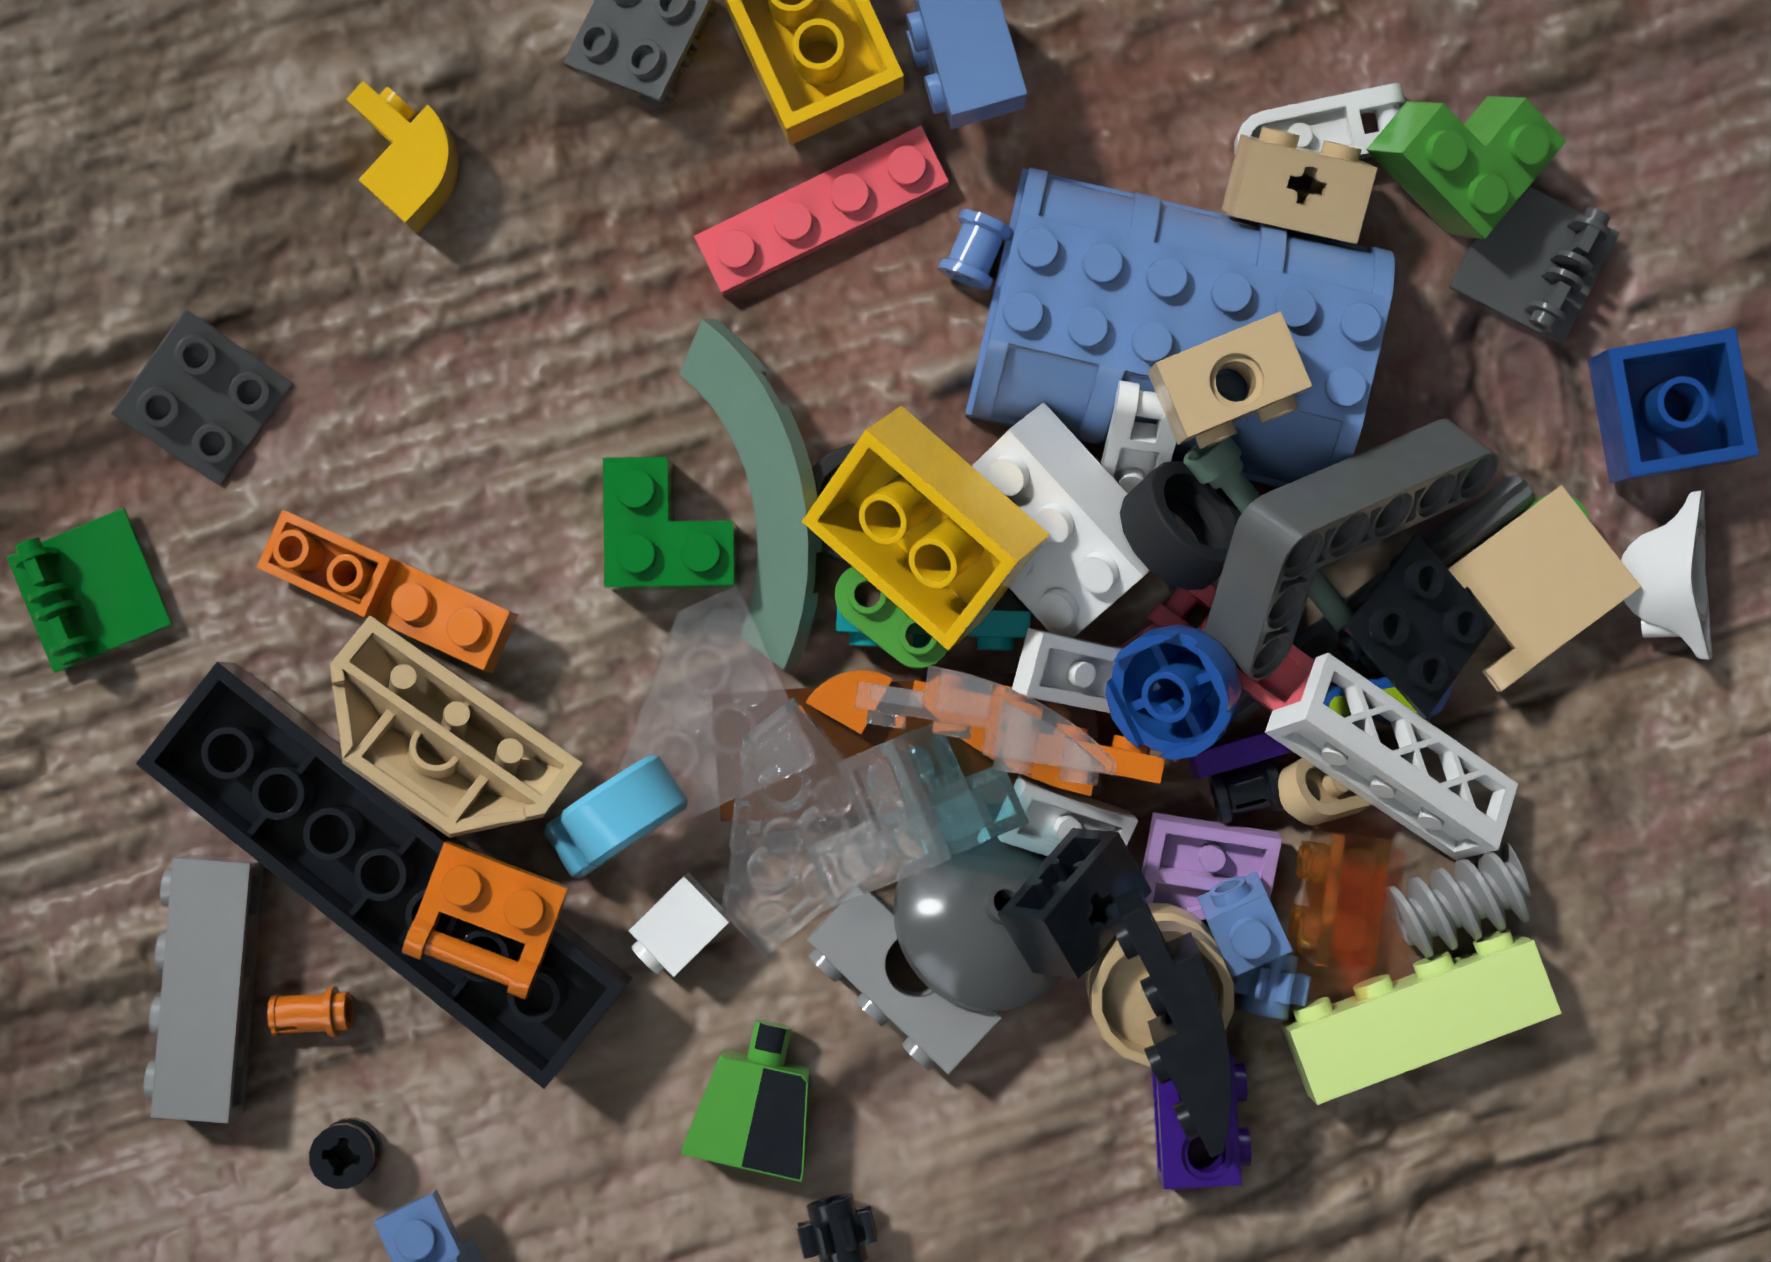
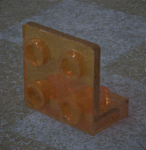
[1287,828,1391,967]

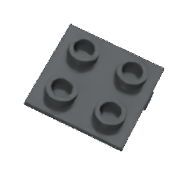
[563,0,717,110]
[1449,186,1620,345]
[111,309,292,486]

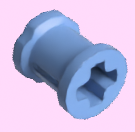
[937,209,1013,291]

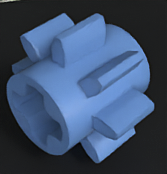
[1231,953,1311,1020]

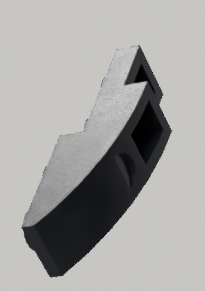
[1111,886,1231,1158]

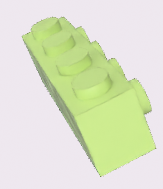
[1280,929,1562,1105]

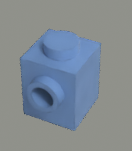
[1197,871,1293,978]

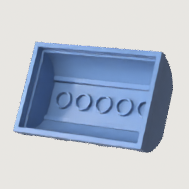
[965,167,1395,489]

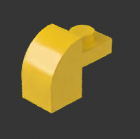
[346,81,459,234]

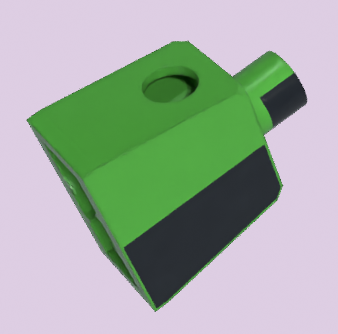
[681,1020,810,1182]

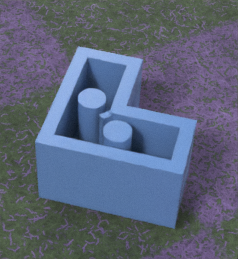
[906,0,1027,130]

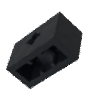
[998,828,1152,980]

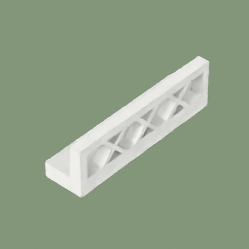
[1265,653,1518,860]

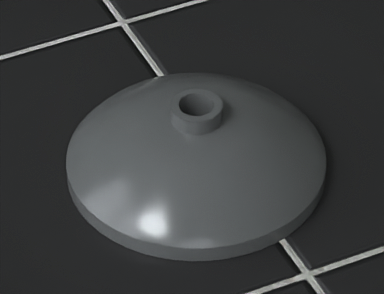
[893,820,1063,1012]

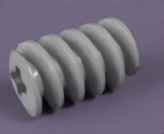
[1385,842,1531,959]

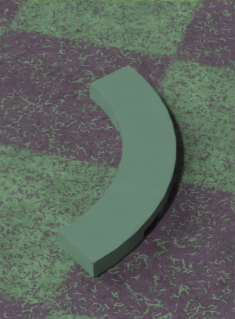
[679,319,822,671]

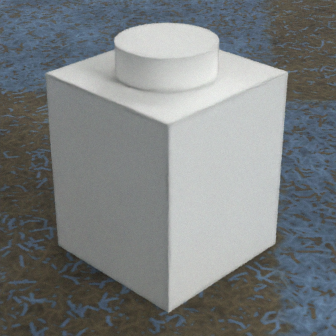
[629,872,733,977]

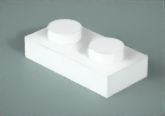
[1011,628,1123,713]
[993,775,1138,856]

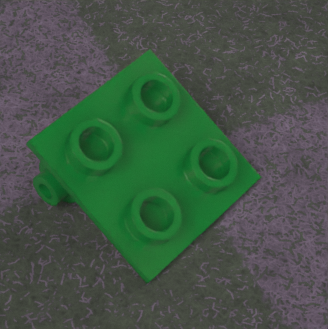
[6,508,173,673]

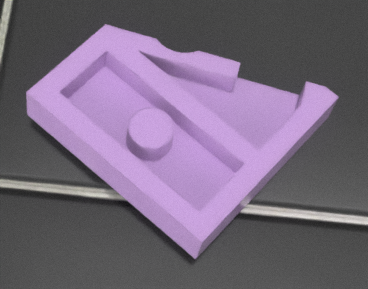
[1142,812,1282,920]

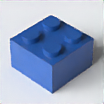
[1588,328,1759,484]

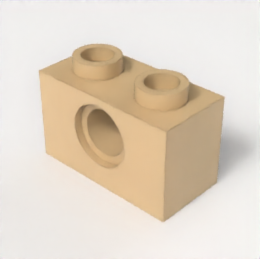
[1147,311,1312,449]

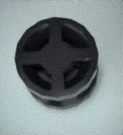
[309,1117,383,1189]

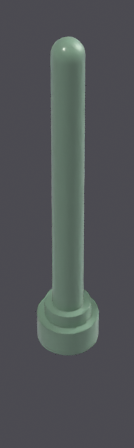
[1183,437,1385,678]

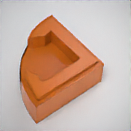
[806,670,893,734]

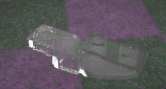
[854,665,1117,786]

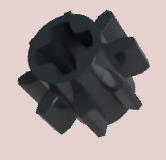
[796,1193,878,1262]

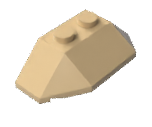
[330,616,582,838]

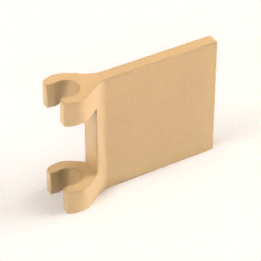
[1448,485,1641,692]

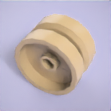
[1085,903,1234,1067]

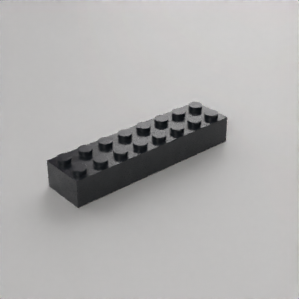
[136,661,633,1089]

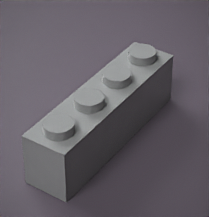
[144,855,265,1123]

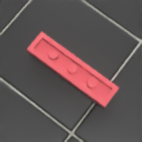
[694,126,949,296]

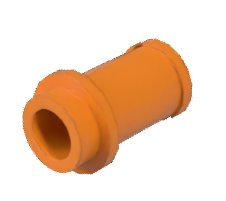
[267,986,354,1038]

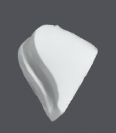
[1621,490,1712,660]

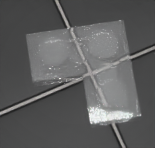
[807,736,952,908]

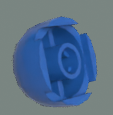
[1105,624,1242,760]

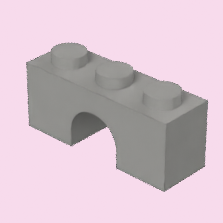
[807,880,1002,1074]

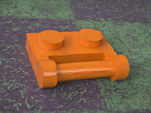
[402,841,571,1000]

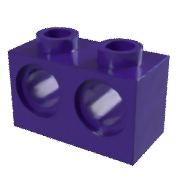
[1151,1049,1251,1189]

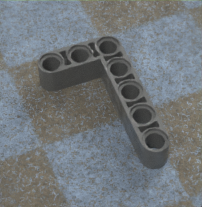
[1205,418,1499,681]

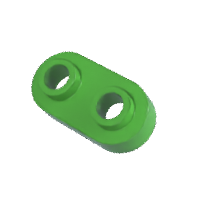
[835,566,947,668]

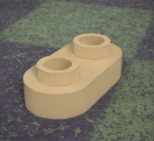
[1278,758,1372,825]

